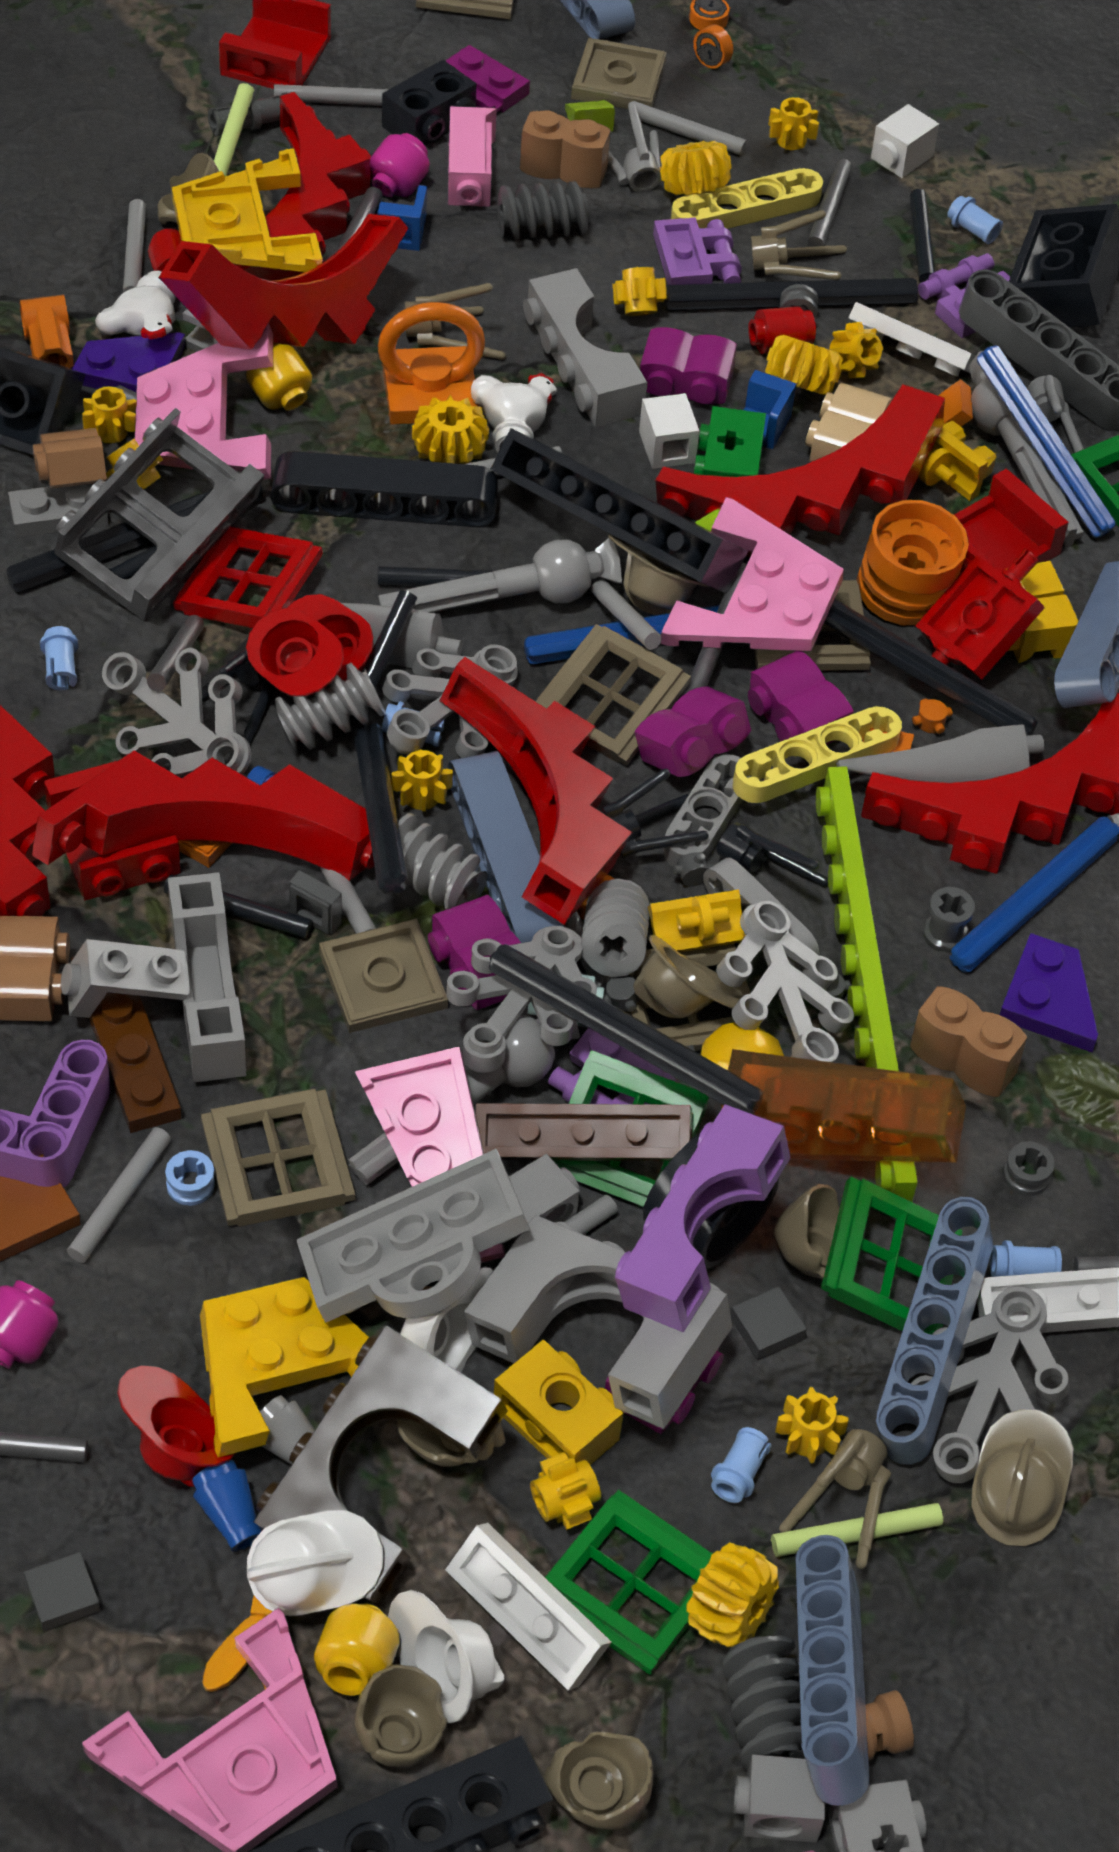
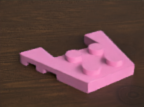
[135,323,273,479]
[661,497,844,651]
[82,1608,337,1852]

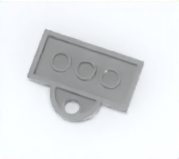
[296,1149,530,1322]

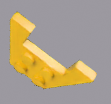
[172,148,322,272]
[200,1277,369,1457]

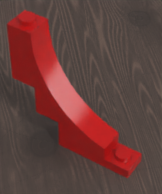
[32,750,374,881]

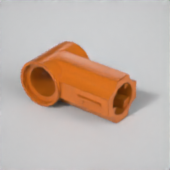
[19,295,74,368]

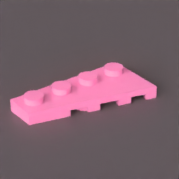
[355,1047,506,1263]

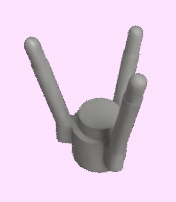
[608,102,662,192]
[1012,375,1084,462]

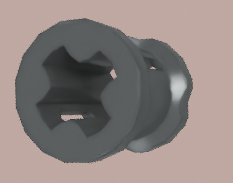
[923,887,975,953]

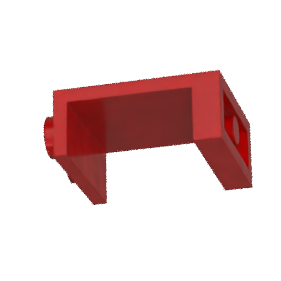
[219,0,331,89]
[44,760,181,901]

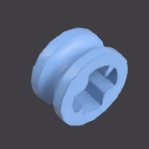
[165,1150,215,1206]

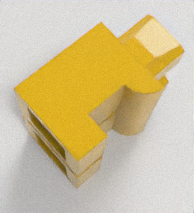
[1008,561,1078,663]

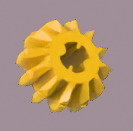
[660,141,732,195]
[765,335,843,395]
[412,395,489,464]
[687,1542,779,1647]

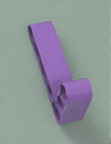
[0,1040,111,1188]

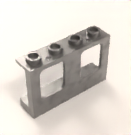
[54,408,264,621]

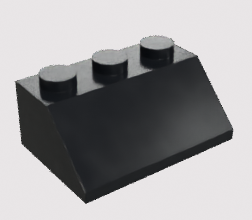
[1009,204,1119,328]
[0,345,86,455]

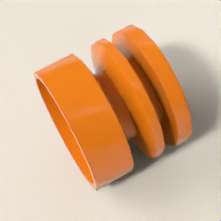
[856,500,969,625]

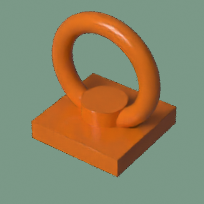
[378,302,485,425]

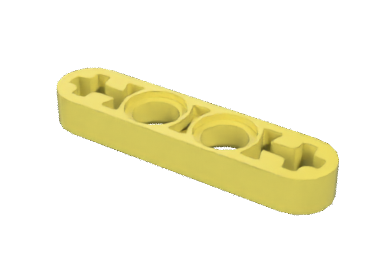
[671,168,823,229]
[732,706,902,803]

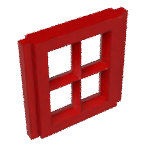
[173,527,323,628]

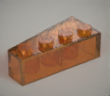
[721,1049,966,1163]

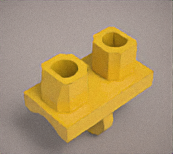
[919,420,997,501]
[648,889,745,953]

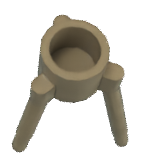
[751,210,847,280]
[405,283,506,360]
[779,1429,891,1570]

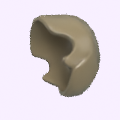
[354,1664,447,1767]

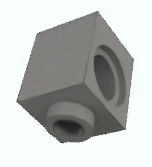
[509,1154,580,1241]
[734,1754,825,1843]

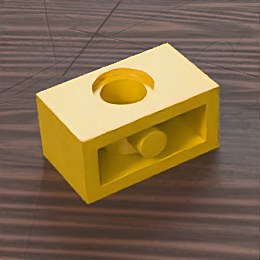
[493,1339,623,1465]

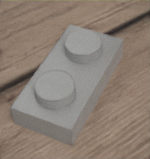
[8,484,108,538]

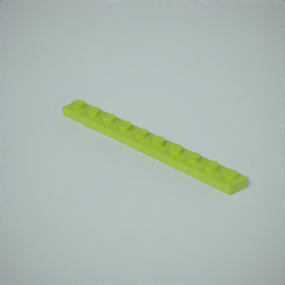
[816,766,918,1202]

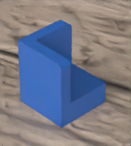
[378,185,427,251]
[744,370,797,450]

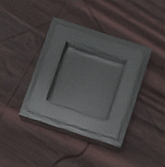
[289,870,342,935]
[730,1286,807,1360]
[24,1552,100,1631]

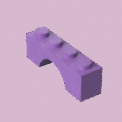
[615,1104,790,1333]

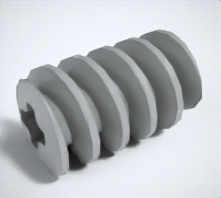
[275,663,386,755]
[398,813,488,910]
[581,879,650,977]

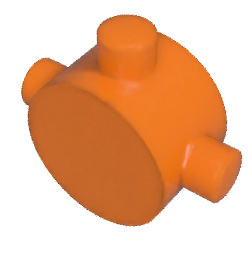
[912,699,953,734]

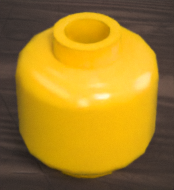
[246,342,312,411]
[314,1604,400,1696]

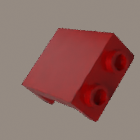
[954,468,1069,575]

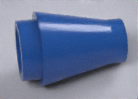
[192,1459,262,1552]

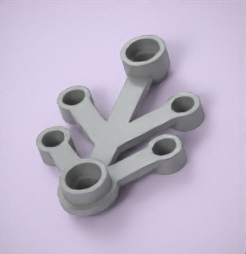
[382,644,518,758]
[102,648,251,778]
[716,900,854,1076]
[446,926,597,1073]
[911,1286,1070,1483]

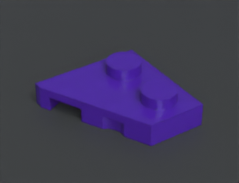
[72,332,186,393]
[1000,933,1098,1052]

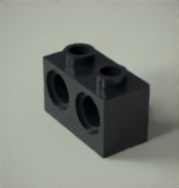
[382,59,477,145]

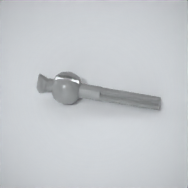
[969,351,1084,547]
[378,538,622,613]
[348,1016,580,1186]

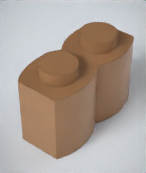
[520,110,611,188]
[33,428,107,489]
[0,916,70,1021]
[910,986,1027,1097]

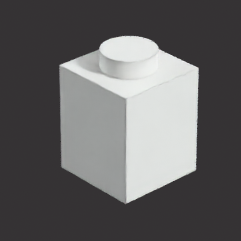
[871,104,939,178]
[639,393,699,469]

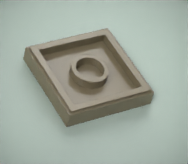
[571,38,667,109]
[319,919,448,1033]

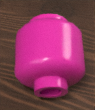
[370,133,430,197]
[0,1280,59,1369]

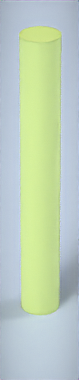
[214,83,254,176]
[771,1503,943,1557]

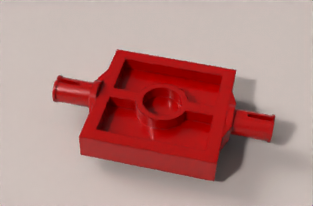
[915,548,1045,680]

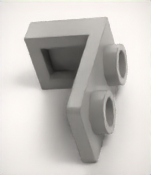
[61,939,190,1018]

